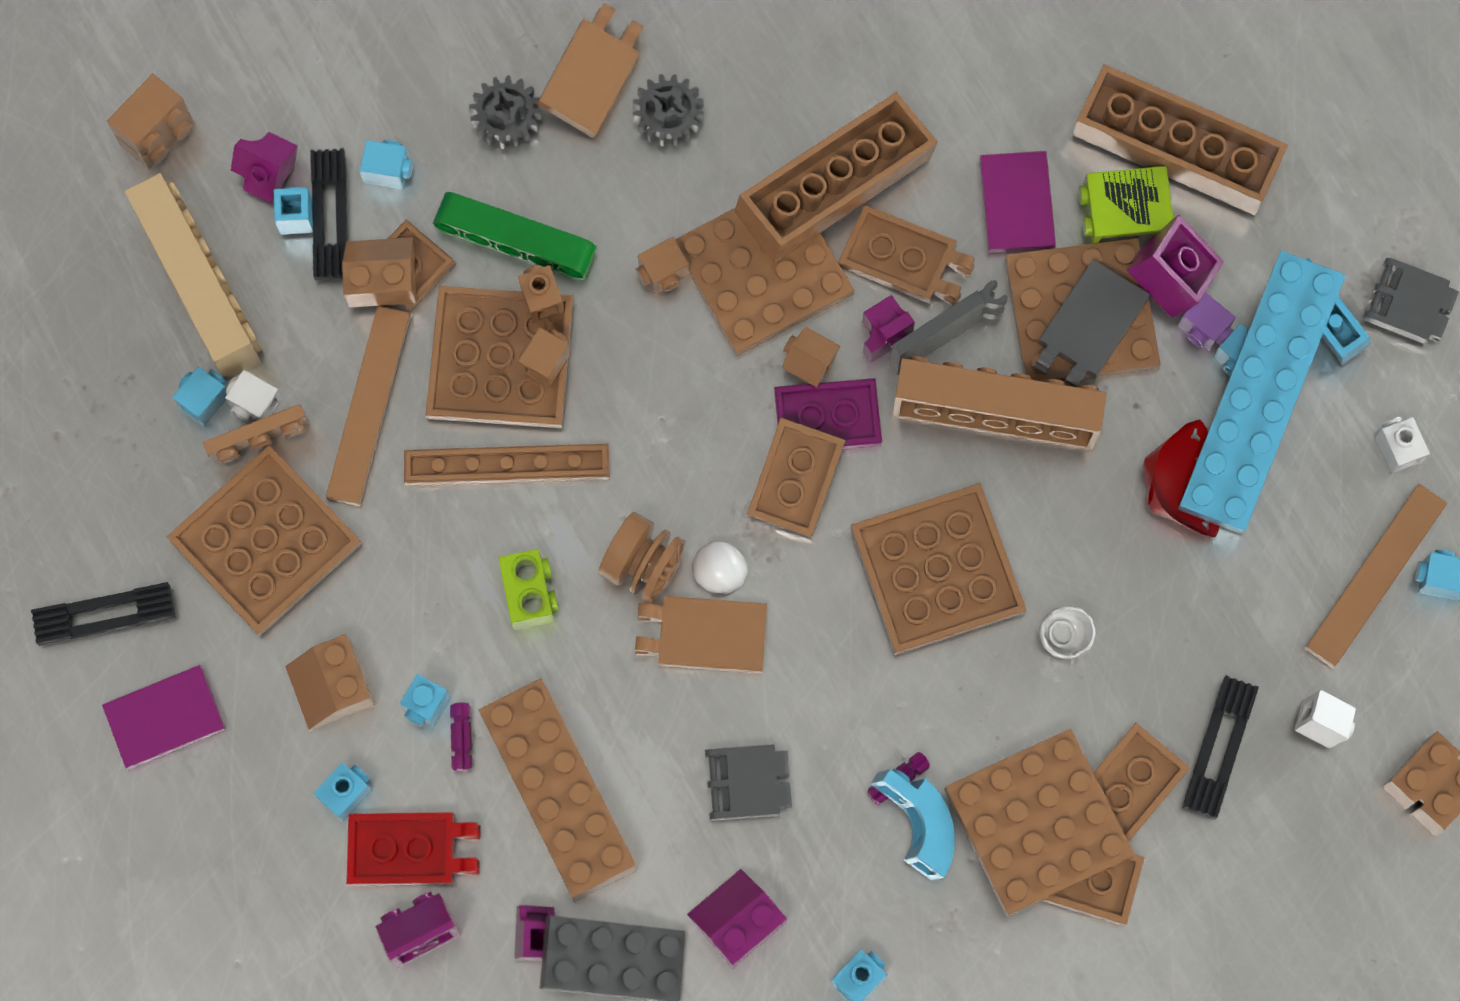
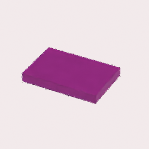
[979,151,1056,253]
[774,378,882,450]
[102,665,226,770]

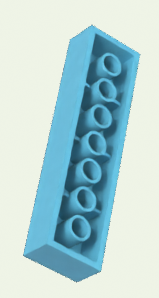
[1178,251,1346,535]

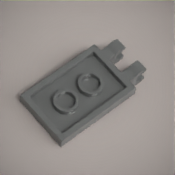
[1034,259,1150,388]
[889,280,1008,375]

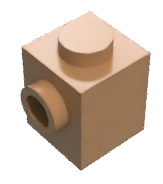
[635,237,690,294]
[518,265,565,323]
[782,326,840,388]
[518,327,571,387]

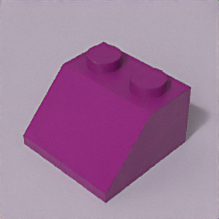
[1127,215,1224,318]
[687,869,787,969]
[375,892,461,968]

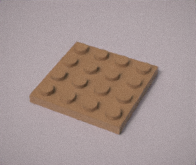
[675,208,855,356]
[1005,238,1161,382]
[426,286,574,428]
[166,445,362,637]
[850,483,1027,656]
[944,728,1135,917]

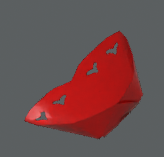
[1143,419,1220,537]

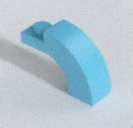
[870,769,955,880]

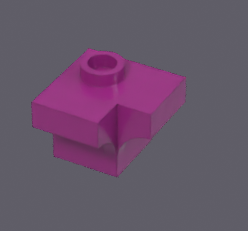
[230,132,298,204]
[862,295,915,363]
[514,905,555,961]

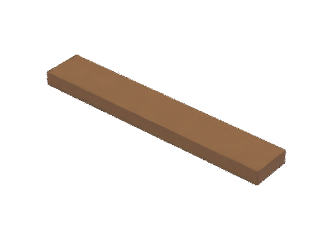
[326,306,411,507]
[404,444,610,486]
[1304,484,1447,669]

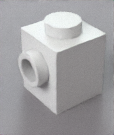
[225,370,283,422]
[1375,417,1430,474]
[1294,690,1356,749]

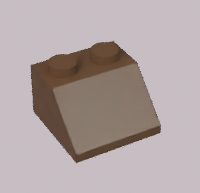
[342,237,416,307]
[285,634,375,731]

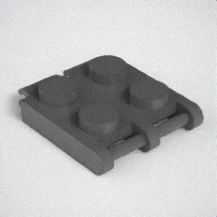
[1363,258,1459,344]
[705,744,792,821]

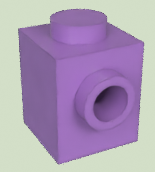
[1178,292,1236,351]

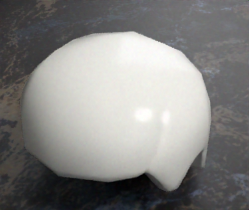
[692,541,748,595]
[1039,606,1096,659]

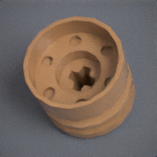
[598,512,686,604]

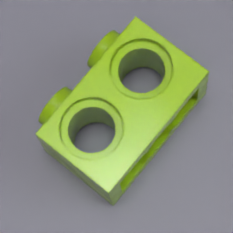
[498,549,559,630]

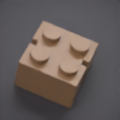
[107,73,194,169]
[1382,731,1460,836]

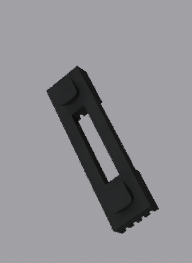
[310,148,348,281]
[31,582,176,646]
[1182,675,1259,819]

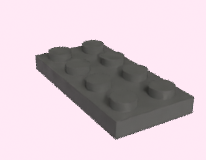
[540,915,685,1001]

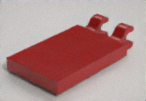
[346,812,481,886]

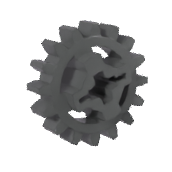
[633,74,704,146]
[469,75,542,148]

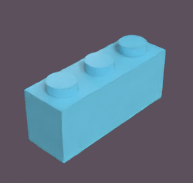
[1306,258,1370,365]

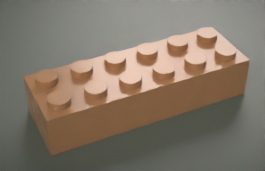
[1073,64,1288,216]
[734,92,938,263]
[892,356,1107,450]
[478,678,637,903]

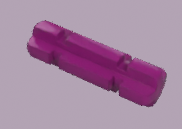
[450,702,472,771]
[867,752,930,805]

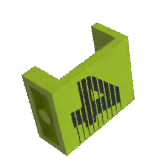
[1078,166,1174,244]

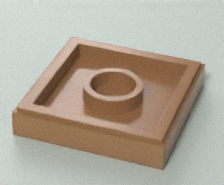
[387,219,456,312]

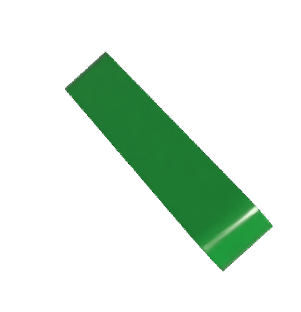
[432,192,597,280]

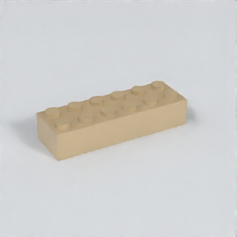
[124,173,262,381]

